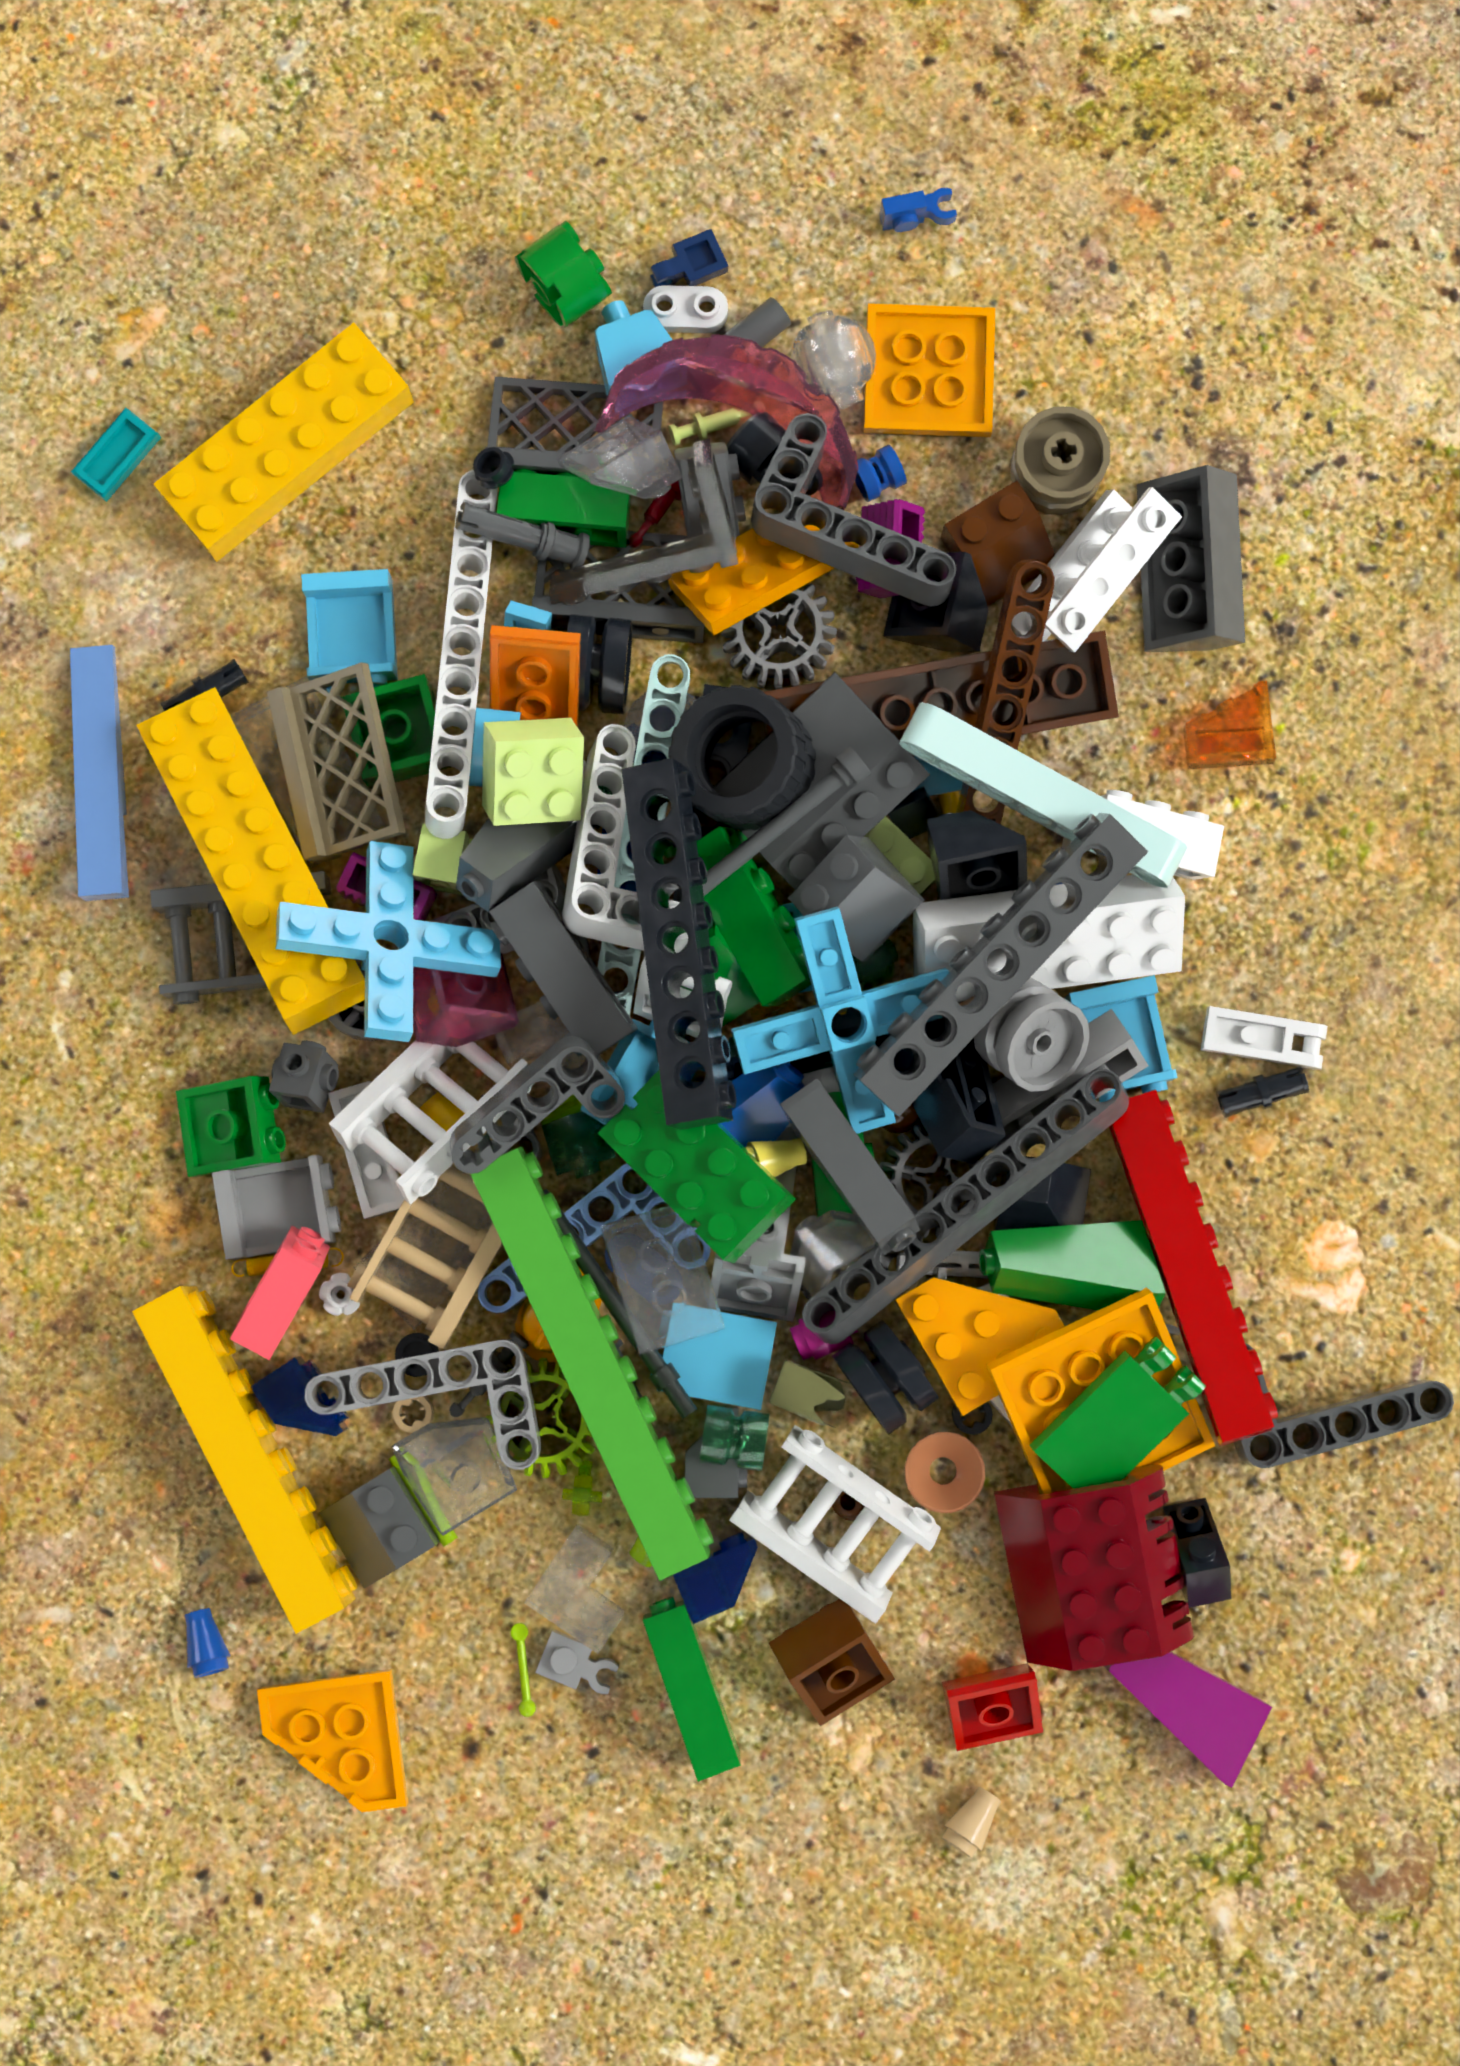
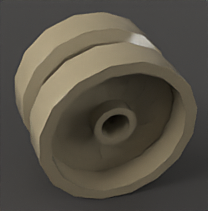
[1011,407,1110,515]

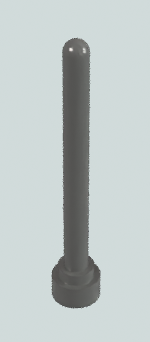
[702,746,871,896]

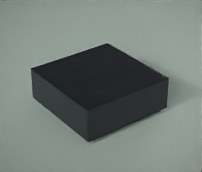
[888,787,940,839]

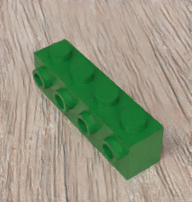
[697,827,811,1007]

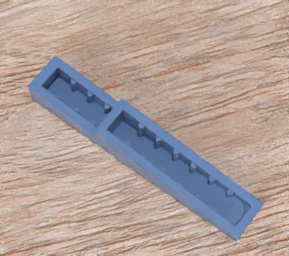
[70,645,129,901]

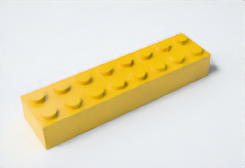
[136,687,365,1035]
[132,1286,357,1634]

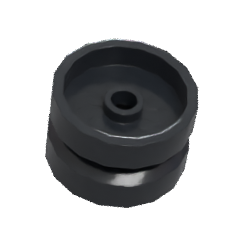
[567,614,632,715]
[832,1320,939,1435]

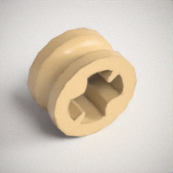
[392,1396,434,1433]

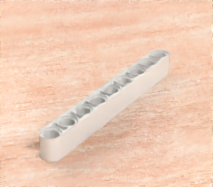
[425,470,498,839]

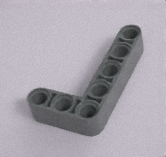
[751,413,956,606]
[1234,1344,1454,1468]

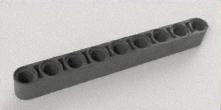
[802,1069,1129,1344]

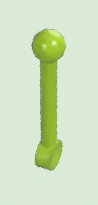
[511,1623,536,1717]

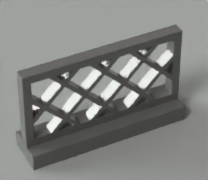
[485,377,664,495]
[532,531,712,643]

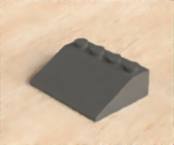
[713,672,930,890]

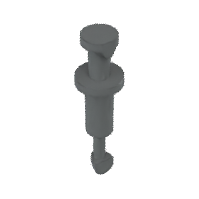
[449,1330,529,1417]

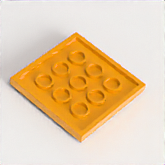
[986,1287,1215,1494]

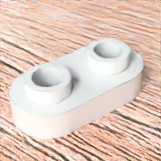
[643,285,728,333]

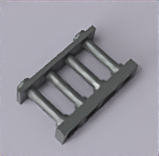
[150,871,332,1005]

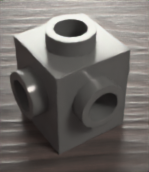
[269,1040,339,1113]

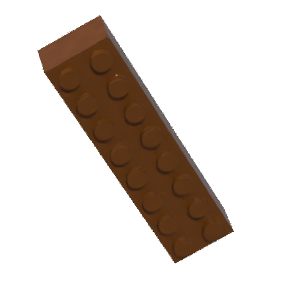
[763,630,1119,741]

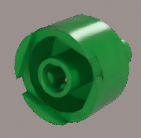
[515,220,612,328]

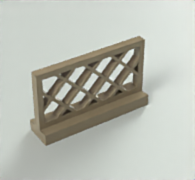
[267,662,406,862]

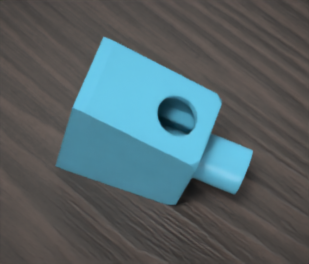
[595,300,686,410]

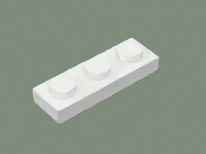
[328,1081,404,1219]

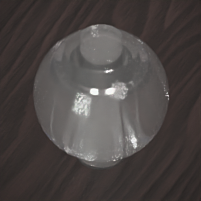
[791,310,876,411]

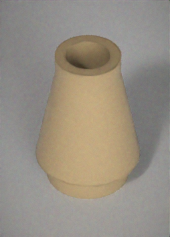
[942,1787,1001,1858]

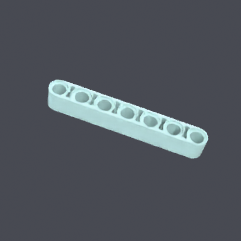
[899,702,1188,888]

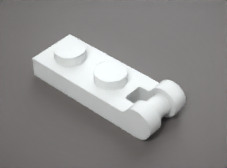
[1201,1006,1328,1070]

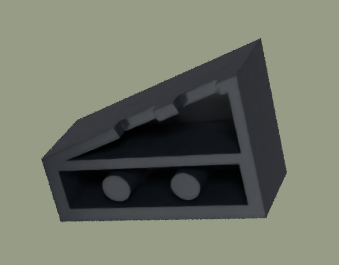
[879,1018,1006,1165]

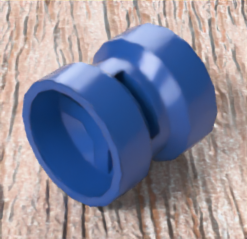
[850,445,907,502]

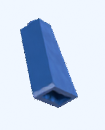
[721,1062,805,1147]

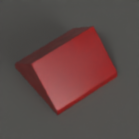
[942,1663,1043,1751]

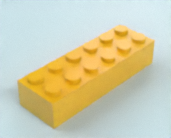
[153,322,414,562]

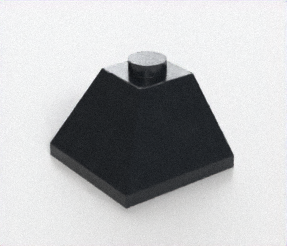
[883,552,989,652]
[927,810,1028,900]
[993,1156,1091,1231]

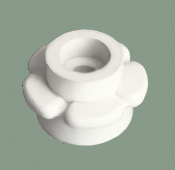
[319,1273,360,1316]

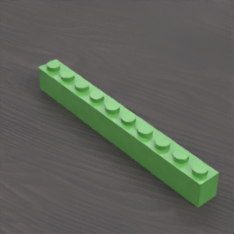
[470,1147,714,1581]

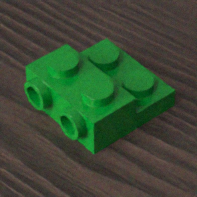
[176,1076,286,1177]

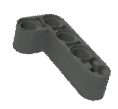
[450,1035,625,1174]

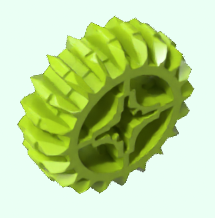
[485,1358,595,1478]

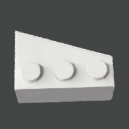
[1062,790,1224,880]

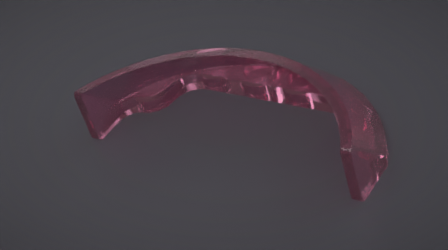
[594,334,858,510]

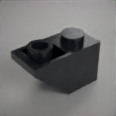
[1163,1498,1232,1608]

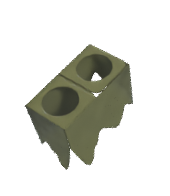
[769,1360,851,1428]

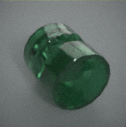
[699,1405,769,1471]

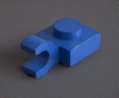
[879,188,957,232]

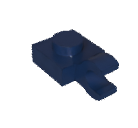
[650,229,729,287]

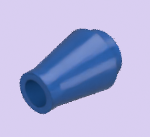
[184,1608,231,1678]

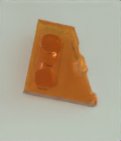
[1183,681,1276,769]

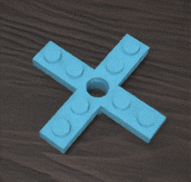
[275,841,501,1042]
[731,907,949,1134]

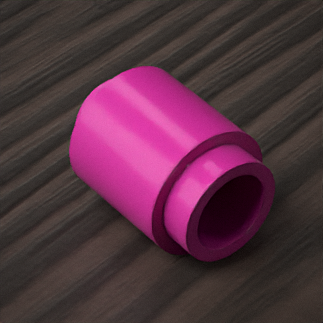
[790,1311,858,1360]

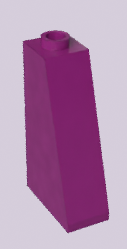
[1104,1651,1272,1788]

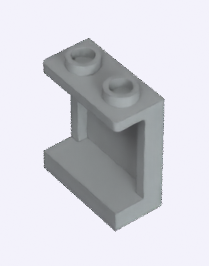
[212,1155,341,1260]

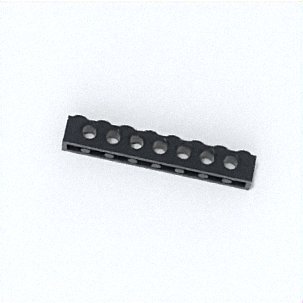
[621,758,736,1130]

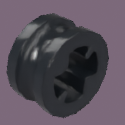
[952,1402,993,1435]

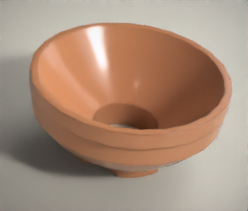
[904,1432,985,1513]

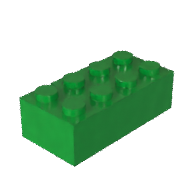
[598,1070,796,1264]

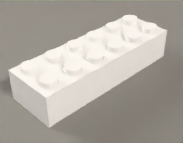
[913,875,1185,1002]

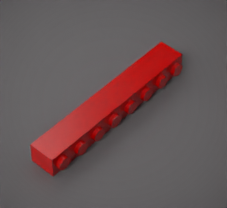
[1109,1090,1278,1447]

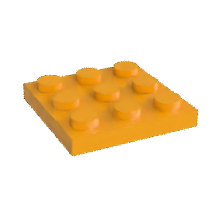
[863,303,995,437]

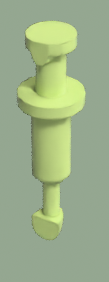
[668,399,766,446]

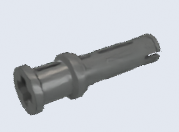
[455,502,590,571]

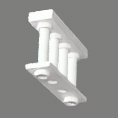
[1011,487,1182,652]
[329,1003,535,1205]
[729,1425,941,1624]

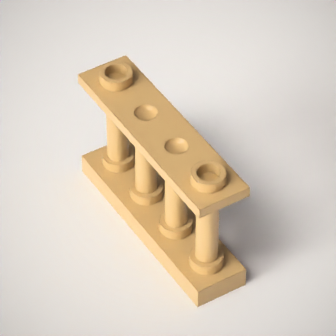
[347,1146,502,1349]

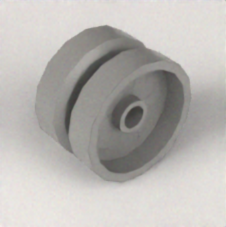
[974,978,1090,1092]

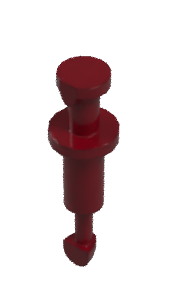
[628,471,681,548]

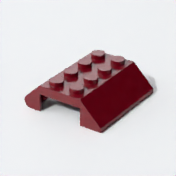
[994,1464,1194,1671]

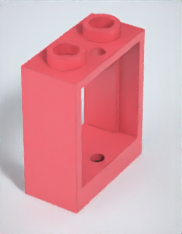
[230,1226,330,1360]

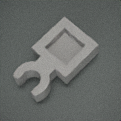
[535,1629,619,1694]

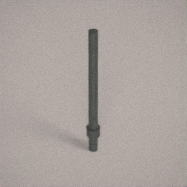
[543,1189,697,1419]

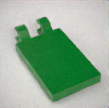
[1030,1337,1206,1489]

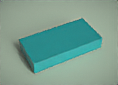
[71,408,161,502]

